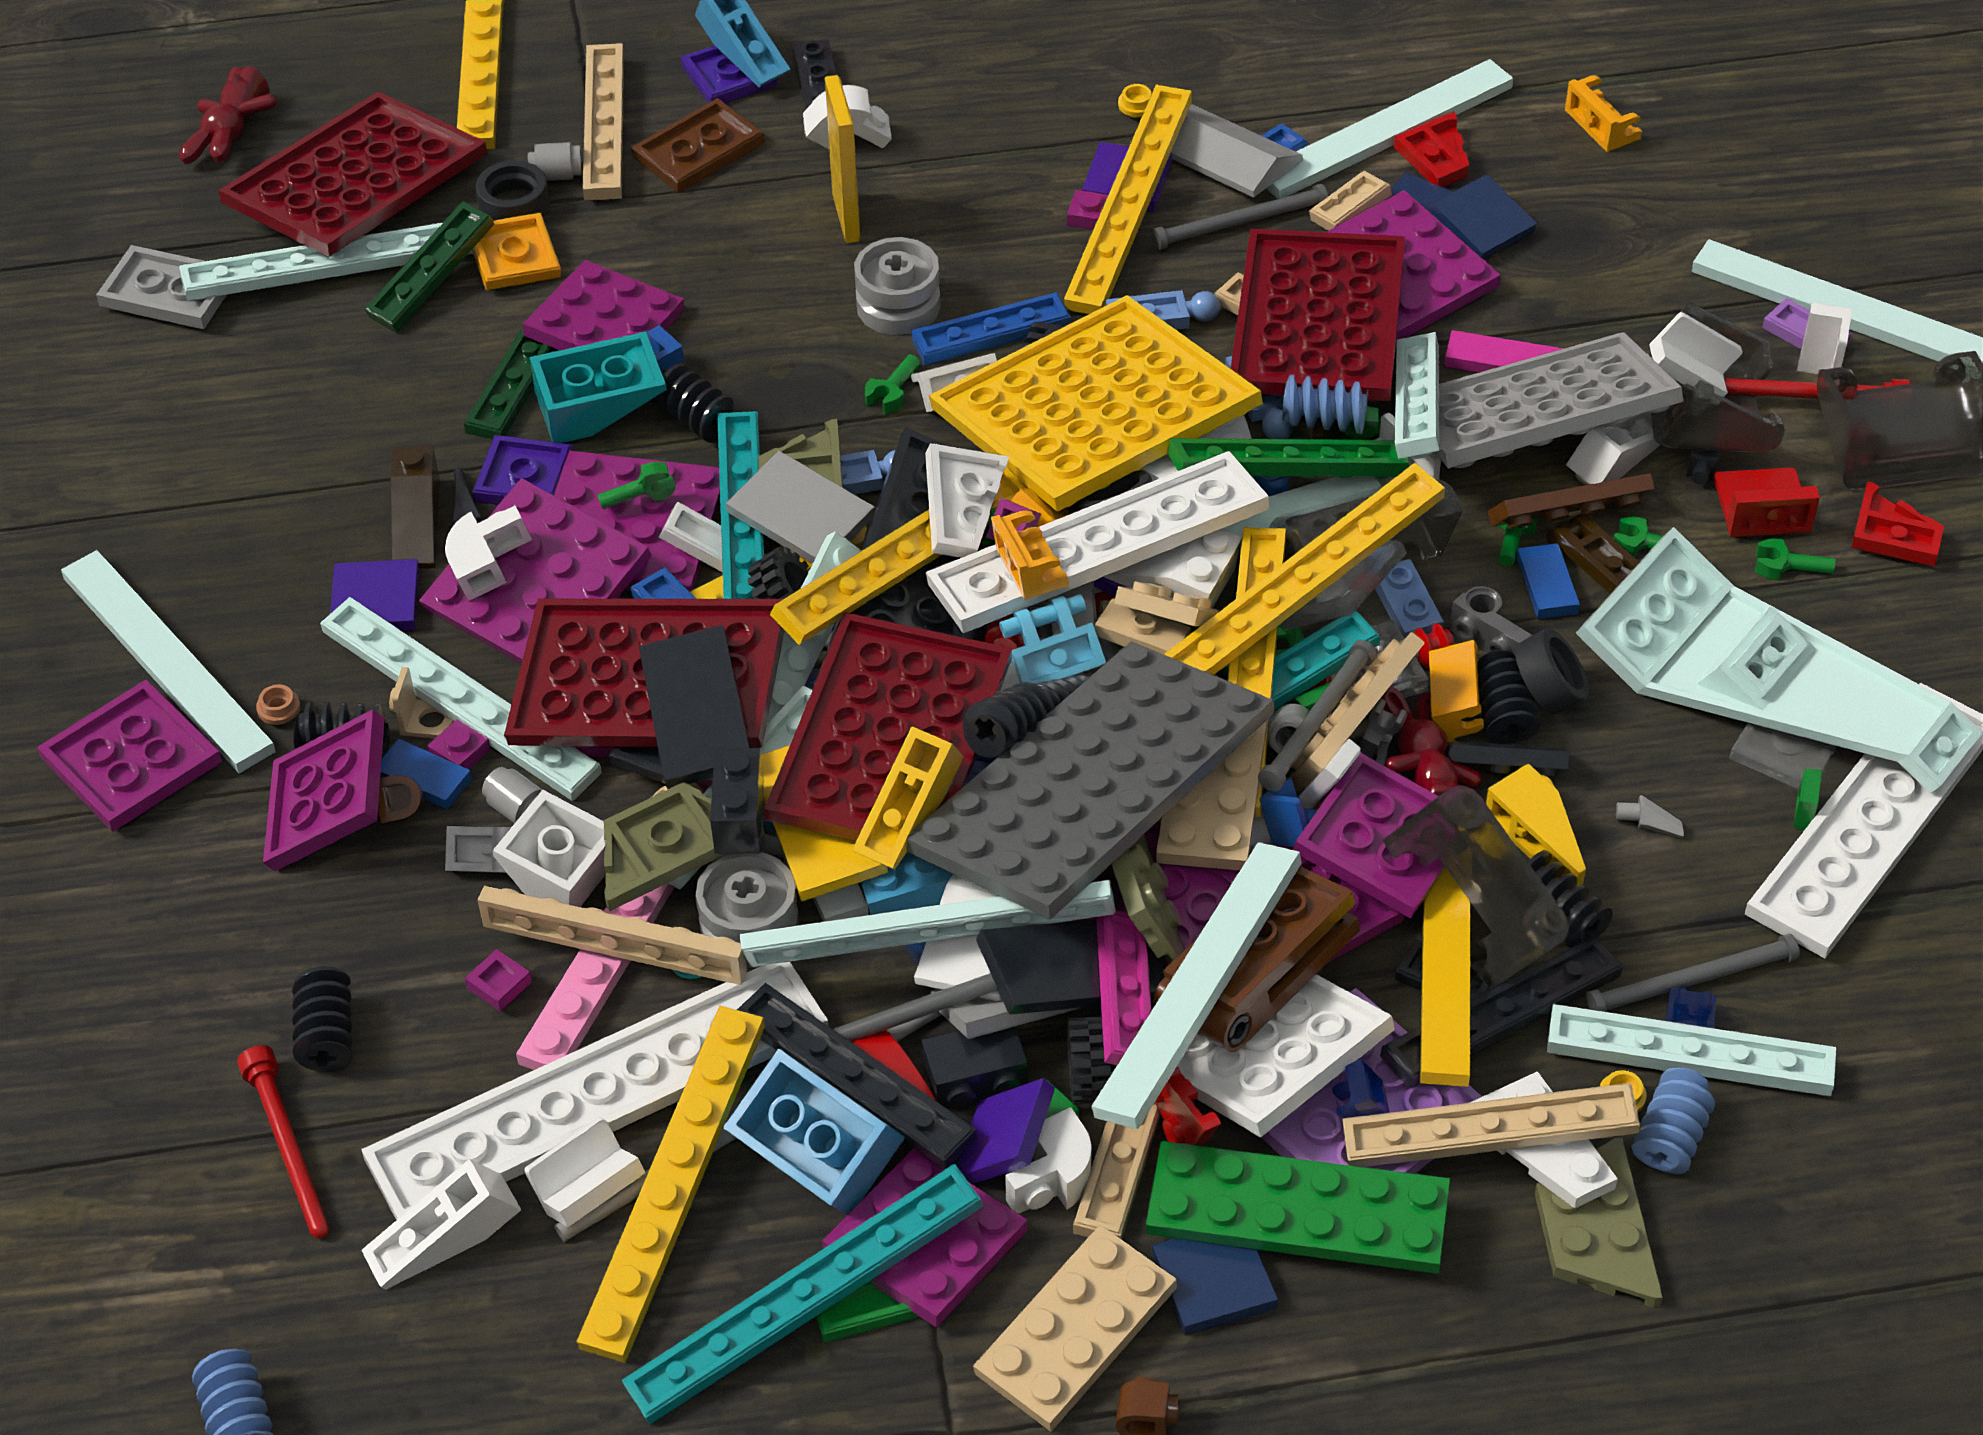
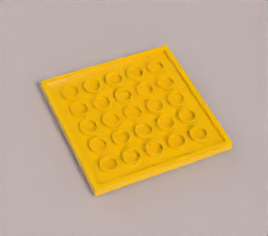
[929,295,1263,512]

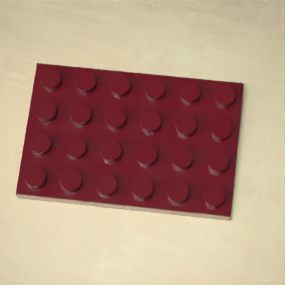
[219,91,487,257]
[1230,228,1405,401]
[504,598,785,748]
[764,612,1012,841]

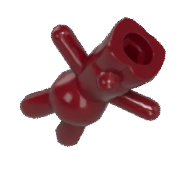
[179,66,277,165]
[1380,686,1482,809]

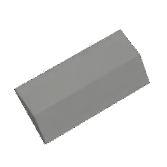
[1171,104,1303,197]

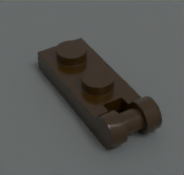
[1547,514,1640,594]

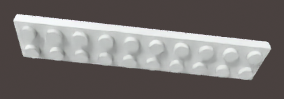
[361,962,828,1221]

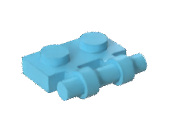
[999,594,1106,683]

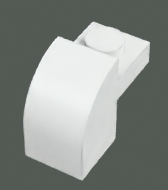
[803,85,892,149]
[445,506,532,601]
[1006,1107,1091,1214]

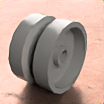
[854,237,941,335]
[696,852,799,968]

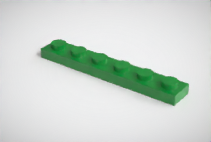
[1167,438,1410,479]

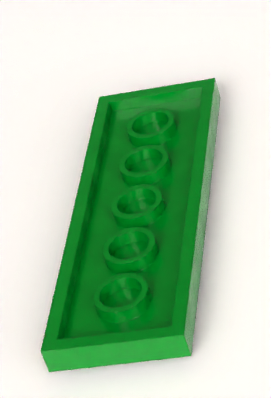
[1146,1141,1450,1274]

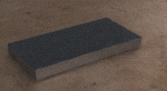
[639,625,750,789]
[976,920,1166,1015]

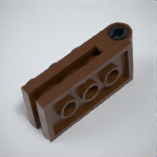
[1153,866,1360,1052]

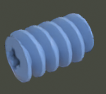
[1282,374,1368,434]
[1631,1067,1716,1174]
[192,1349,274,1435]

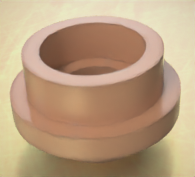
[256,684,300,725]

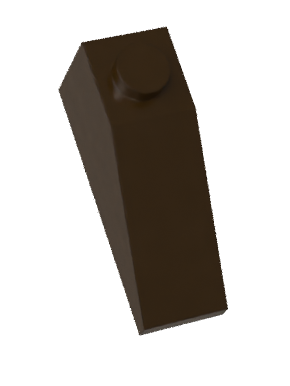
[391,446,440,569]

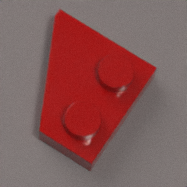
[1394,112,1469,187]
[1851,481,1944,567]
[1153,1065,1221,1146]

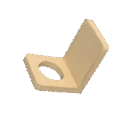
[389,667,454,739]

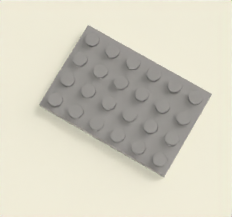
[1435,332,1683,468]

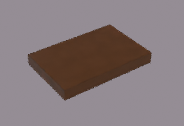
[631,98,765,193]

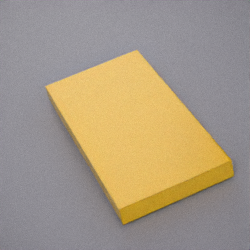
[825,75,860,243]
[761,745,888,901]

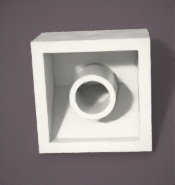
[493,790,606,907]

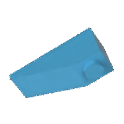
[695,0,790,87]

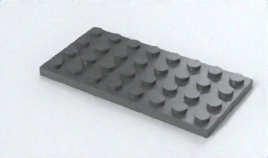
[906,641,1274,920]

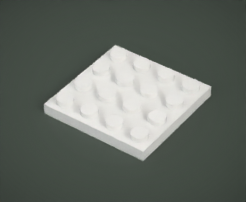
[1178,974,1395,1137]

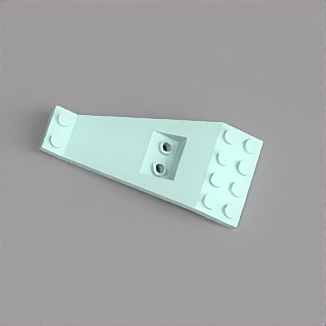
[1576,527,1983,793]

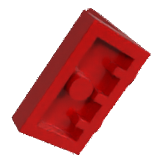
[1714,467,1820,537]

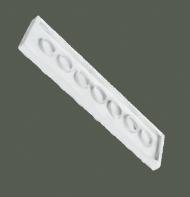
[926,451,1270,633]
[1745,683,1983,958]

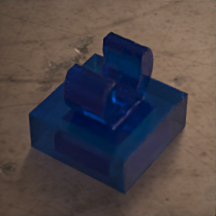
[1665,987,1717,1028]
[1332,1059,1390,1119]

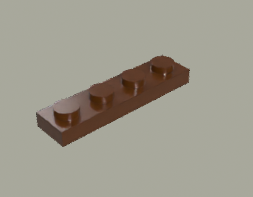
[1488,473,1655,530]

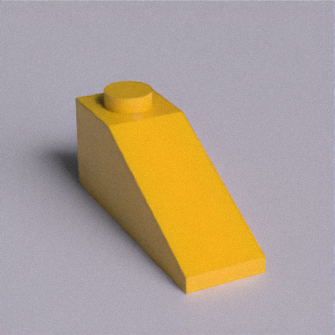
[852,726,964,870]
[1484,763,1586,889]

